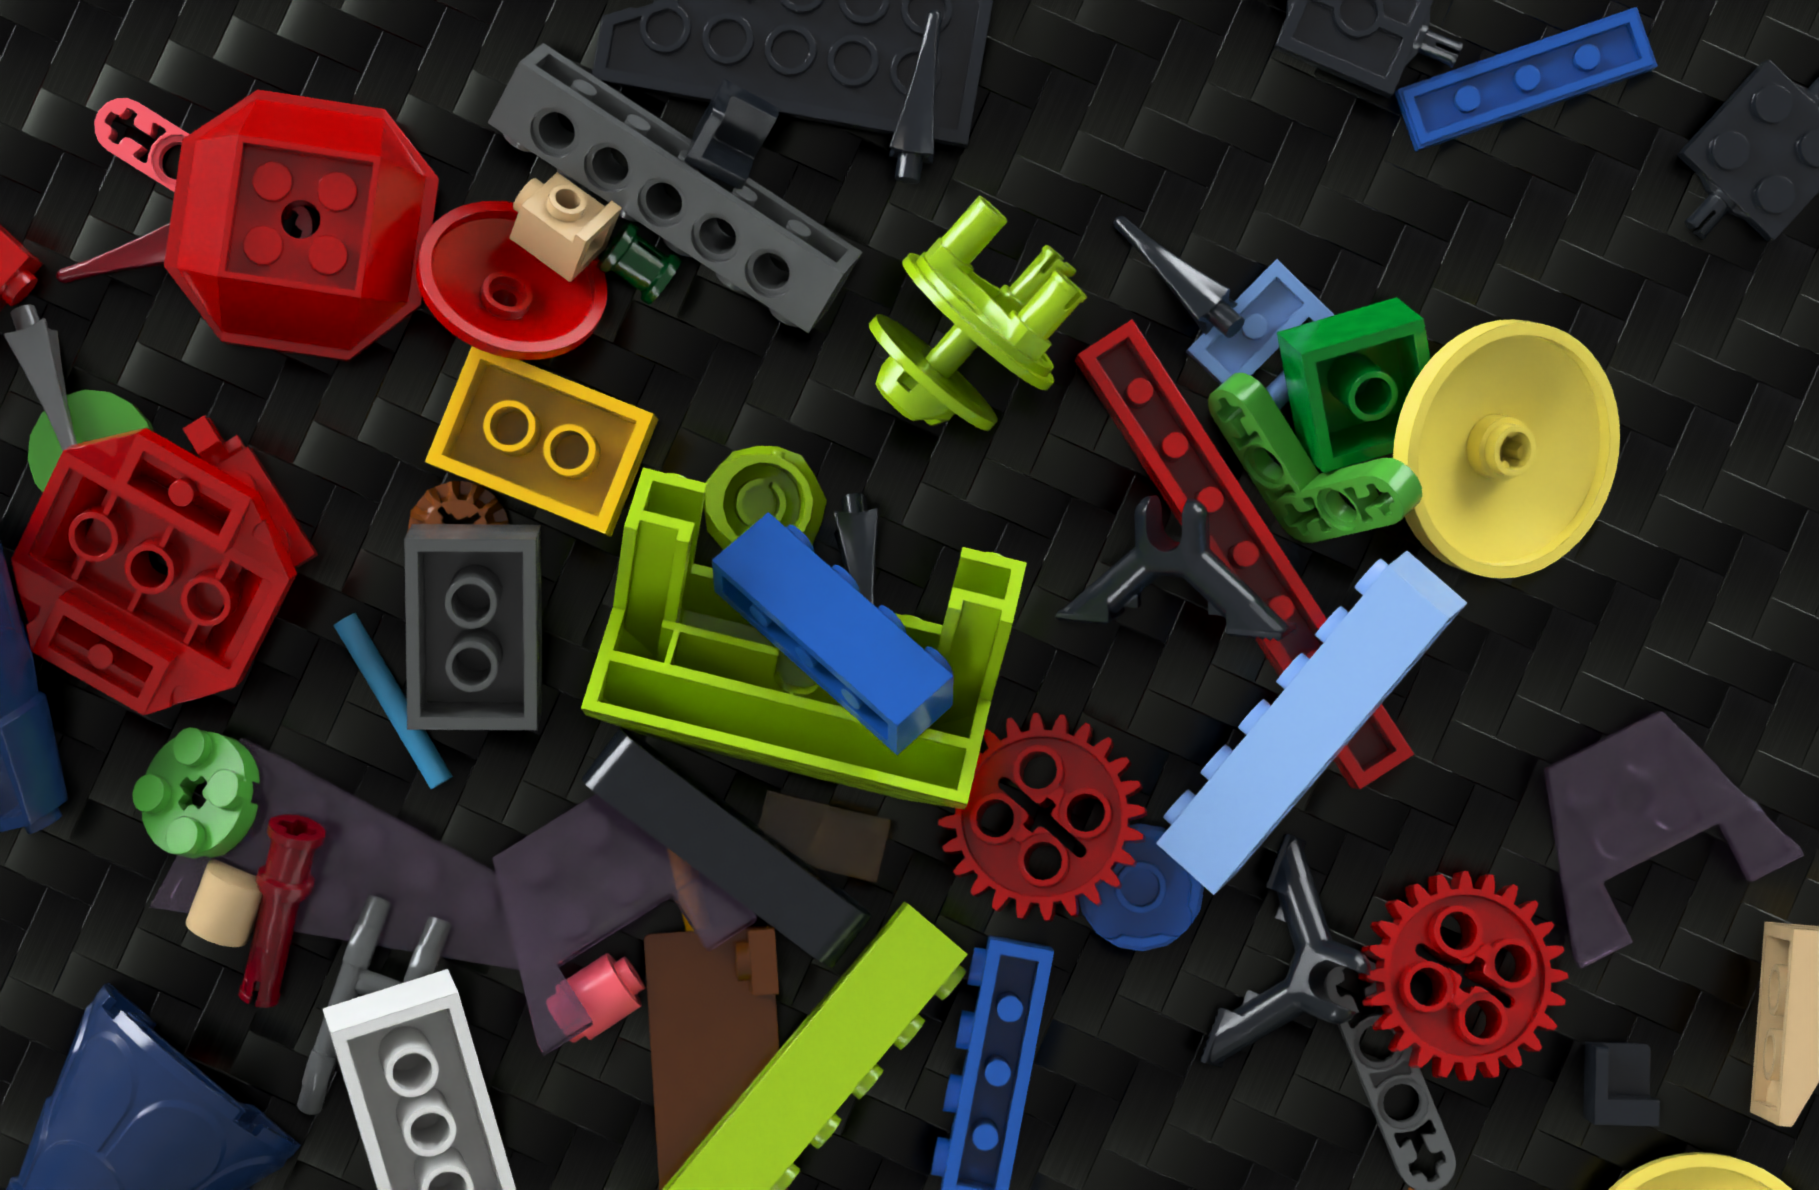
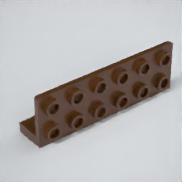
[644,925,788,1190]

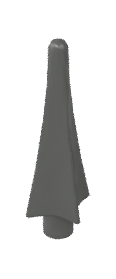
[3,304,77,451]

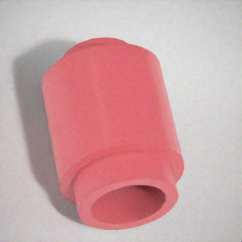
[546,953,646,1043]

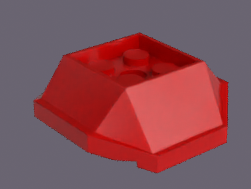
[164,89,439,362]
[11,428,297,716]

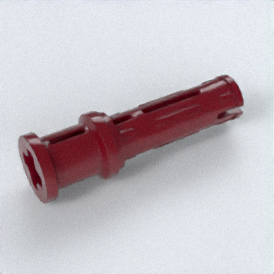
[238,814,326,1008]

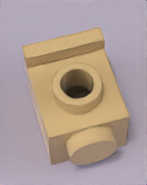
[509,172,622,282]

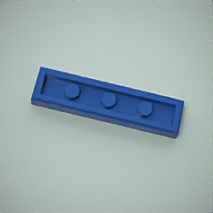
[1395,7,1658,152]

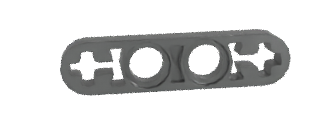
[1324,960,1456,1190]

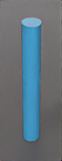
[334,613,453,789]

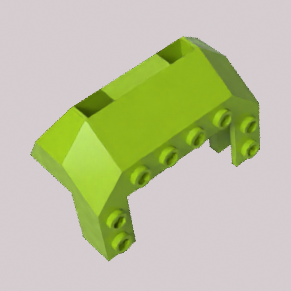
[581,468,1027,809]

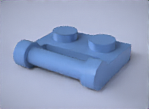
[1186,259,1334,410]

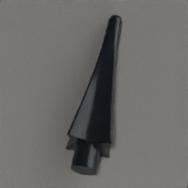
[889,10,942,184]
[1113,216,1245,338]
[834,493,879,605]

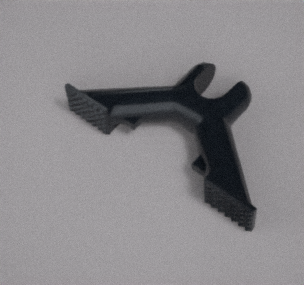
[1055,495,1297,642]
[1200,833,1371,1068]

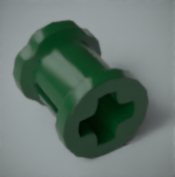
[597,222,682,305]

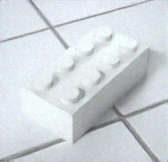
[323,969,516,1190]

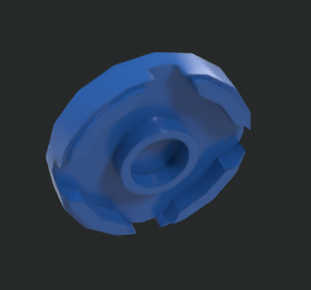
[1078,823,1204,951]

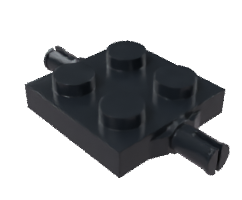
[1273,0,1463,99]
[1677,60,1819,241]

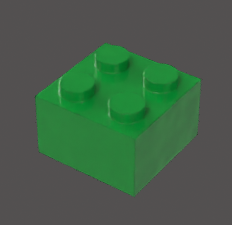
[1277,297,1430,473]

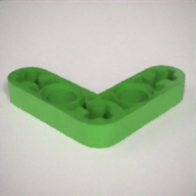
[1208,373,1422,543]

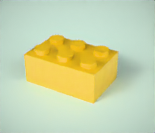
[425,346,658,537]

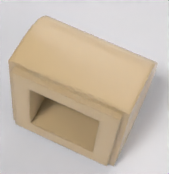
[185,858,262,947]

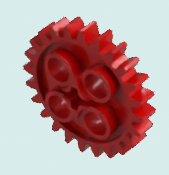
[938,713,1147,922]
[1359,871,1568,1081]

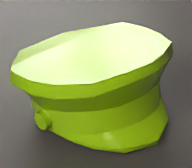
[704,446,827,550]

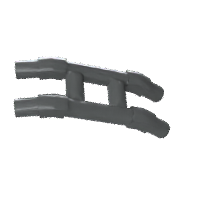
[297,895,452,1130]

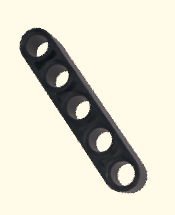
[582,727,872,968]

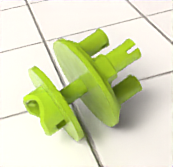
[869,195,1087,431]

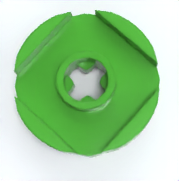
[133,727,260,859]

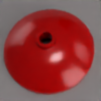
[416,201,607,360]

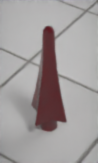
[57,223,170,283]

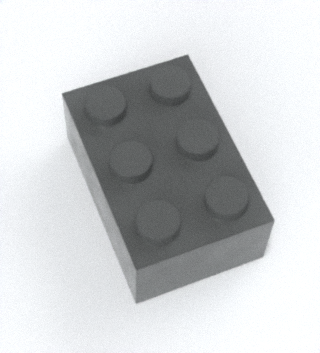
[404,524,542,730]

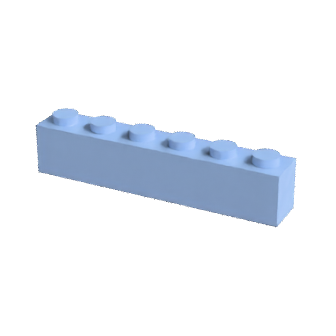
[1156,551,1467,895]

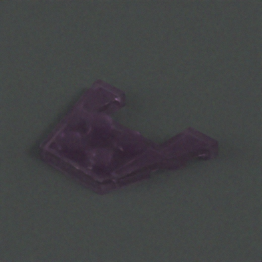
[1544,711,1804,968]
[493,794,757,1056]

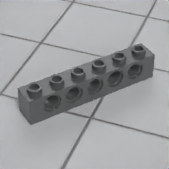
[488,43,863,333]

